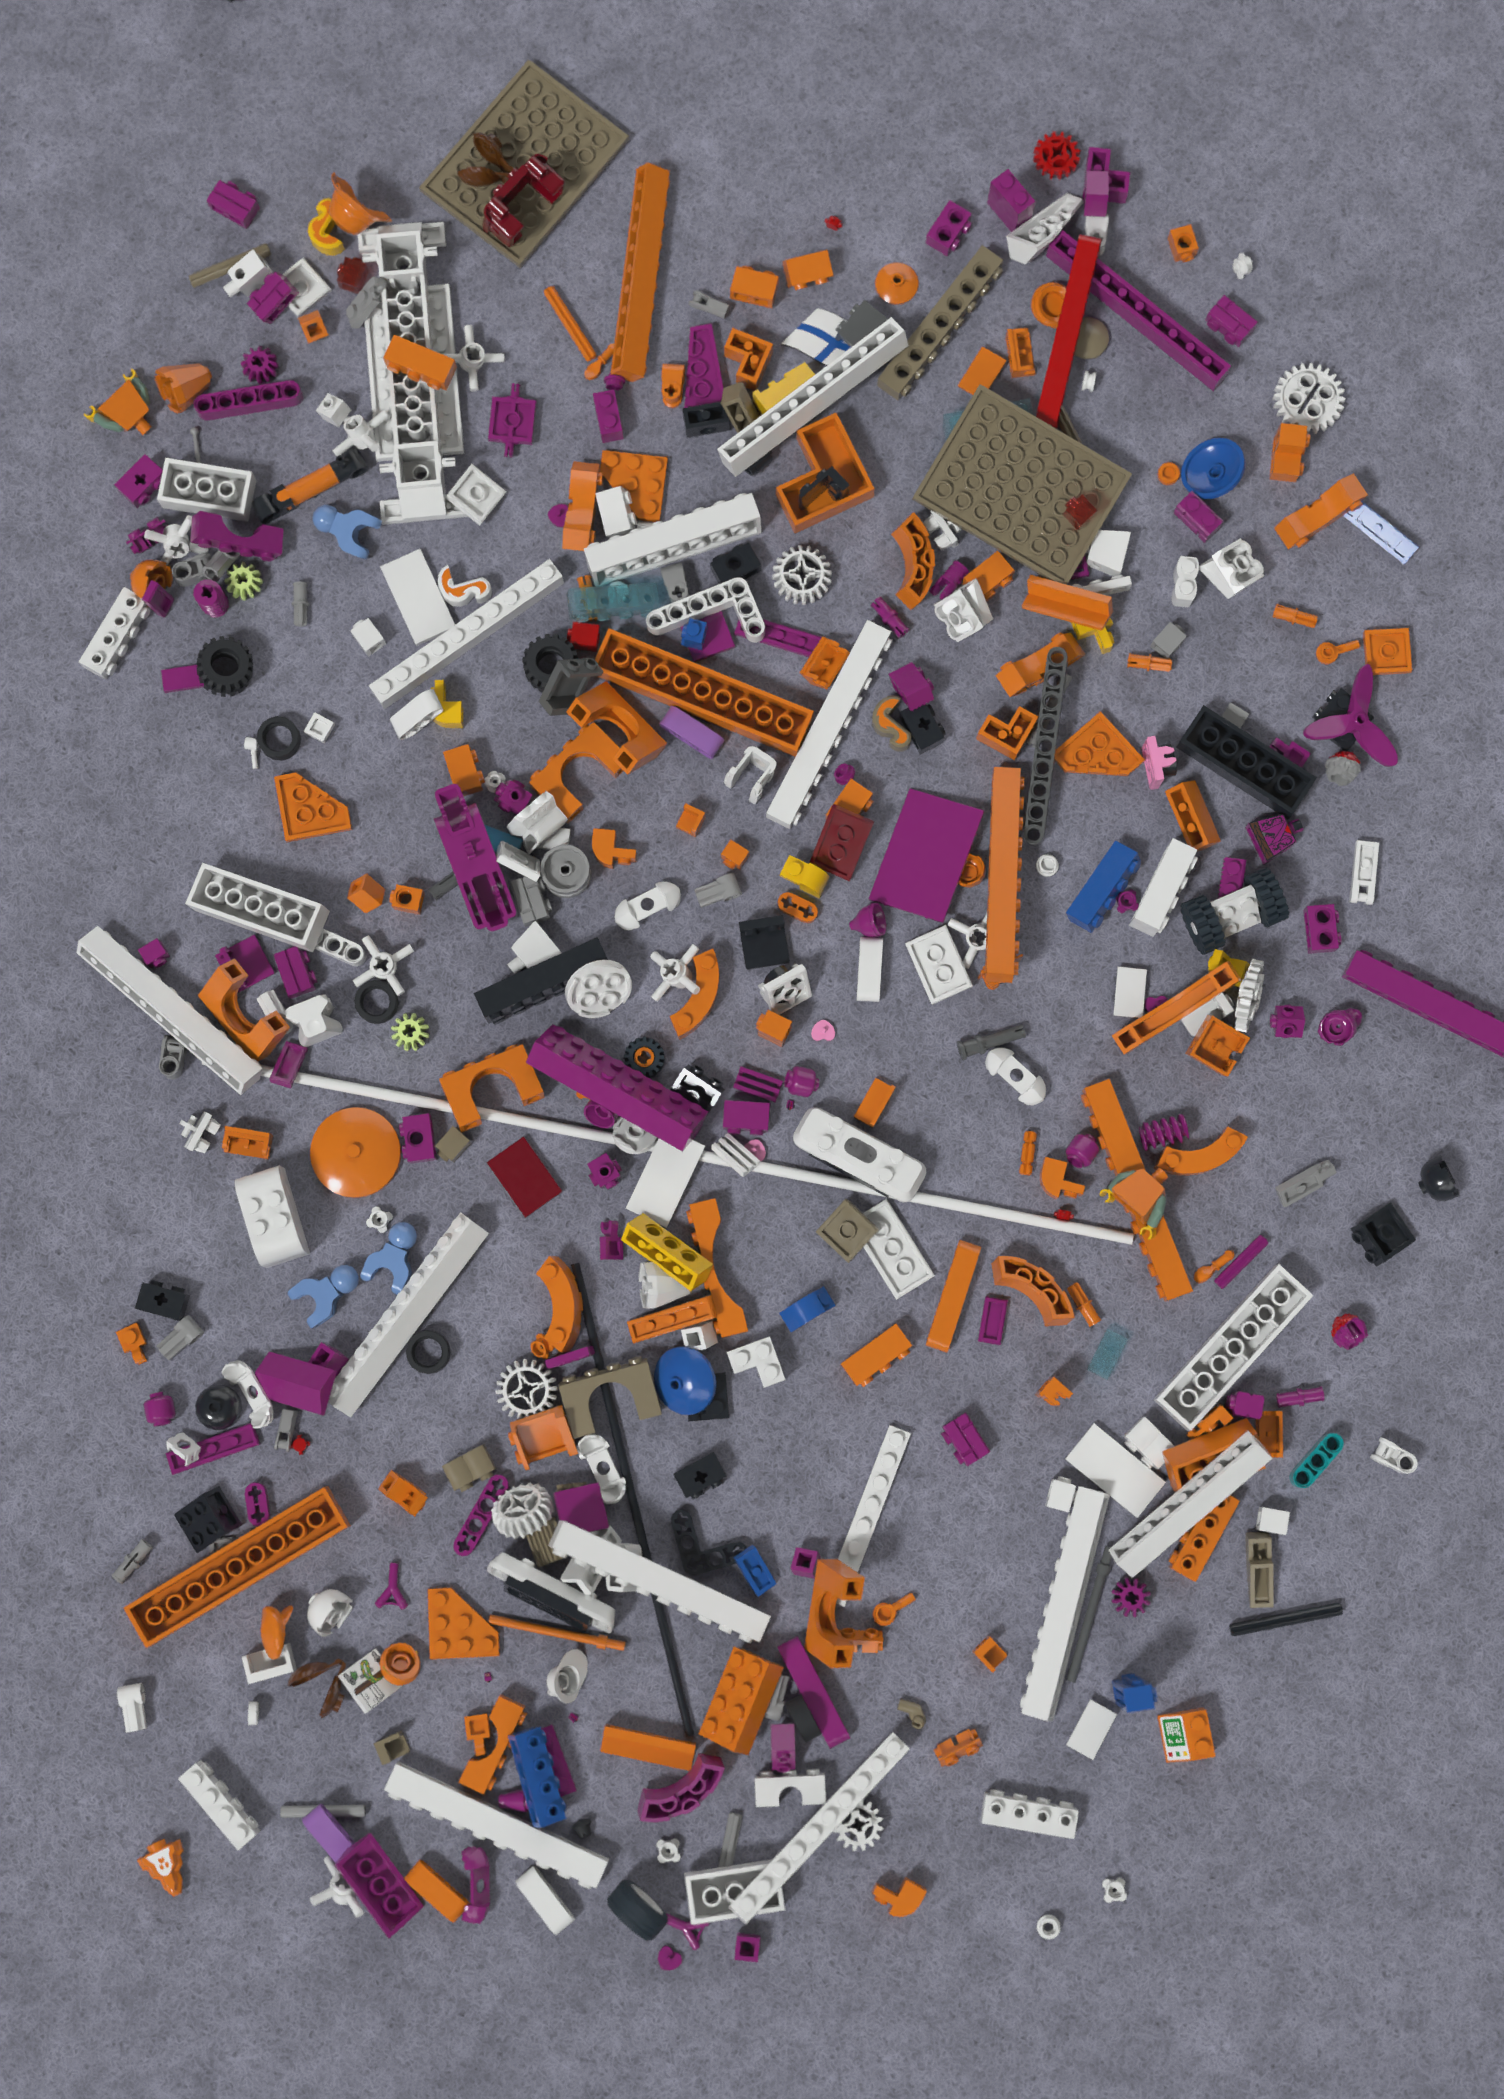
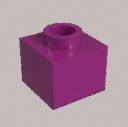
[138,938,170,968]
[790,1547,821,1579]
[734,1933,760,1962]

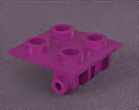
[126,517,168,554]
[215,934,275,993]

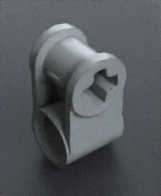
[172,552,211,587]
[660,563,689,603]
[159,1035,188,1080]

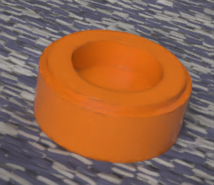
[1157,462,1180,486]

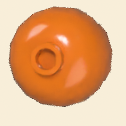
[130,559,173,599]

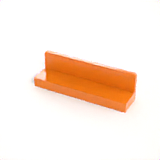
[1022,575,1113,631]
[600,1724,696,1771]

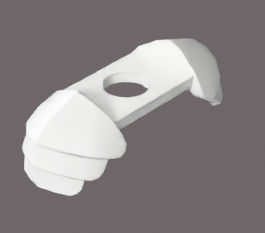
[614,882,681,930]
[985,1047,1046,1106]
[221,1360,273,1429]
[577,1434,626,1504]

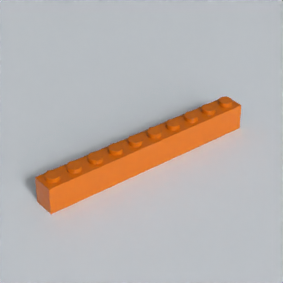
[610,162,670,382]
[985,767,1024,983]
[1080,1079,1193,1302]

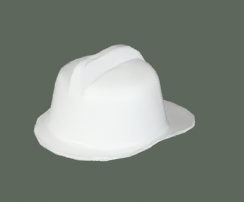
[547,1649,588,1704]

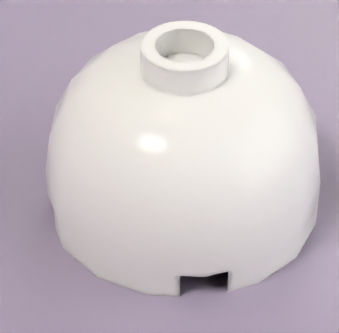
[307,1589,353,1637]

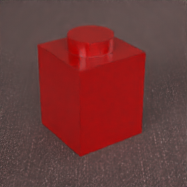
[567,622,600,652]

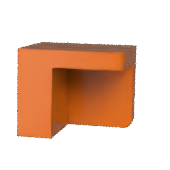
[676,803,706,837]
[347,873,385,913]
[972,1635,1007,1673]

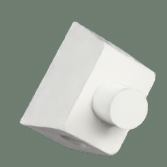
[223,249,273,297]
[1086,530,1131,577]
[507,921,561,974]

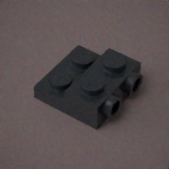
[1312,688,1374,752]
[670,1064,725,1121]
[1350,1202,1416,1266]

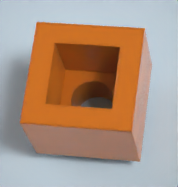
[298,310,328,343]
[721,840,750,870]

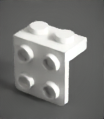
[1175,974,1234,1036]

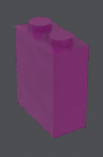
[987,169,1036,232]

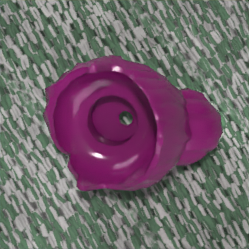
[1317,1008,1363,1046]

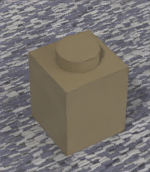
[435,1126,472,1162]

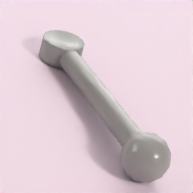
[190,427,203,464]

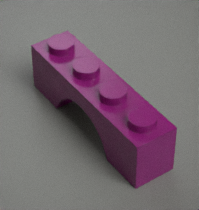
[190,511,284,561]

